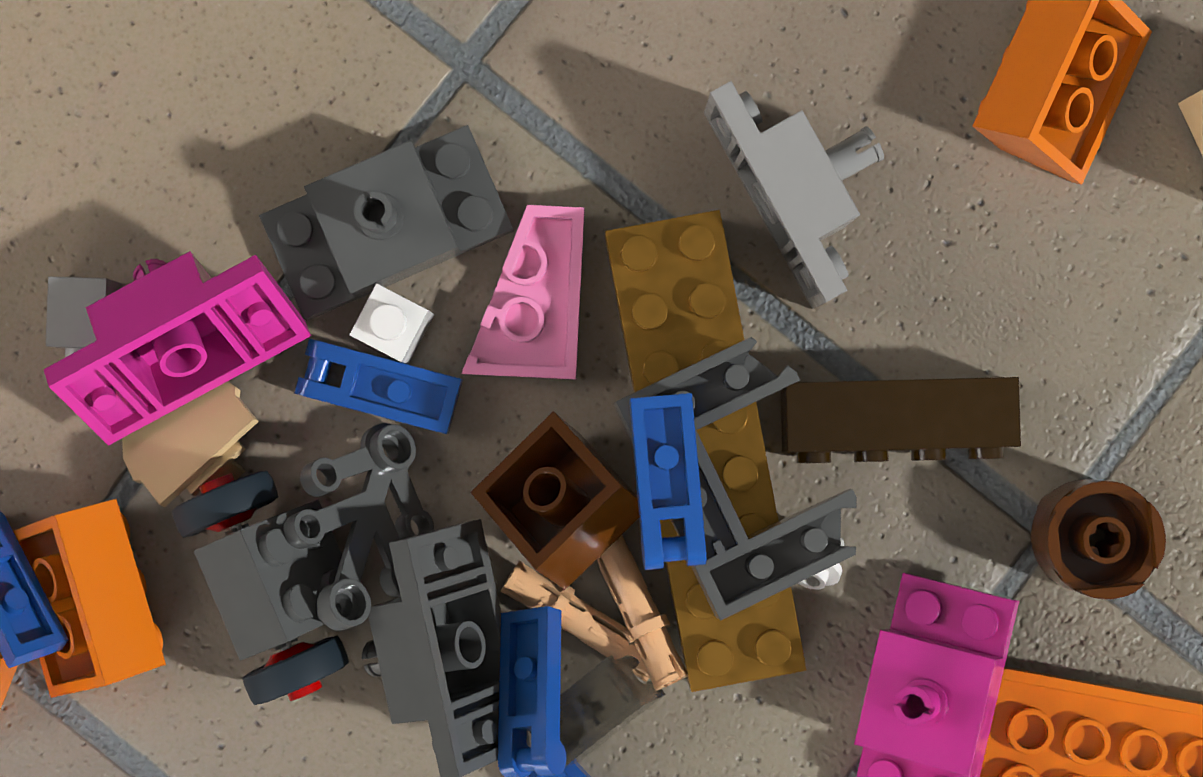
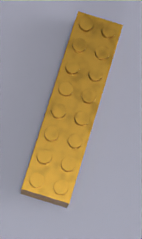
[605,210,807,692]

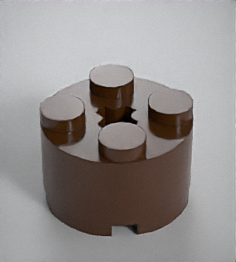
[1031,479,1166,599]

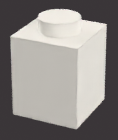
[350,283,435,364]

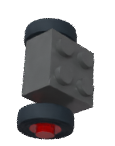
[172,471,349,705]

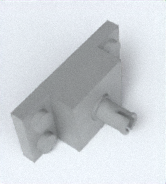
[704,81,884,309]

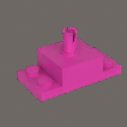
[43,251,311,446]
[854,573,1019,777]

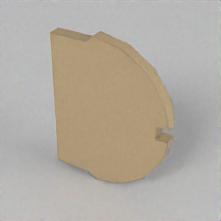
[122,381,259,507]

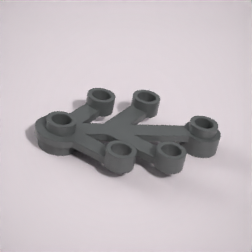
[283,423,434,631]

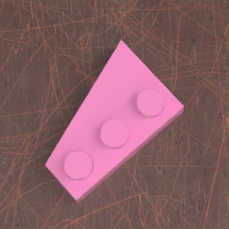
[461,205,585,380]

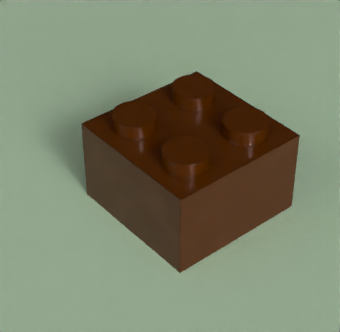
[470,411,640,590]

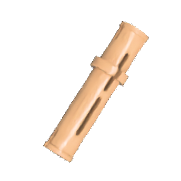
[596,534,688,691]
[500,560,650,682]

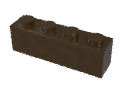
[781,377,1021,463]

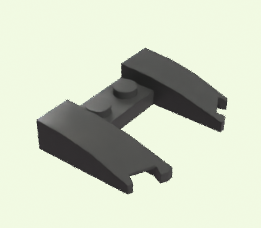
[613,337,857,621]

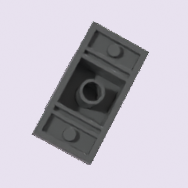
[259,125,514,321]
[362,519,531,777]

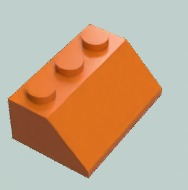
[972,0,1152,185]
[13,499,166,698]

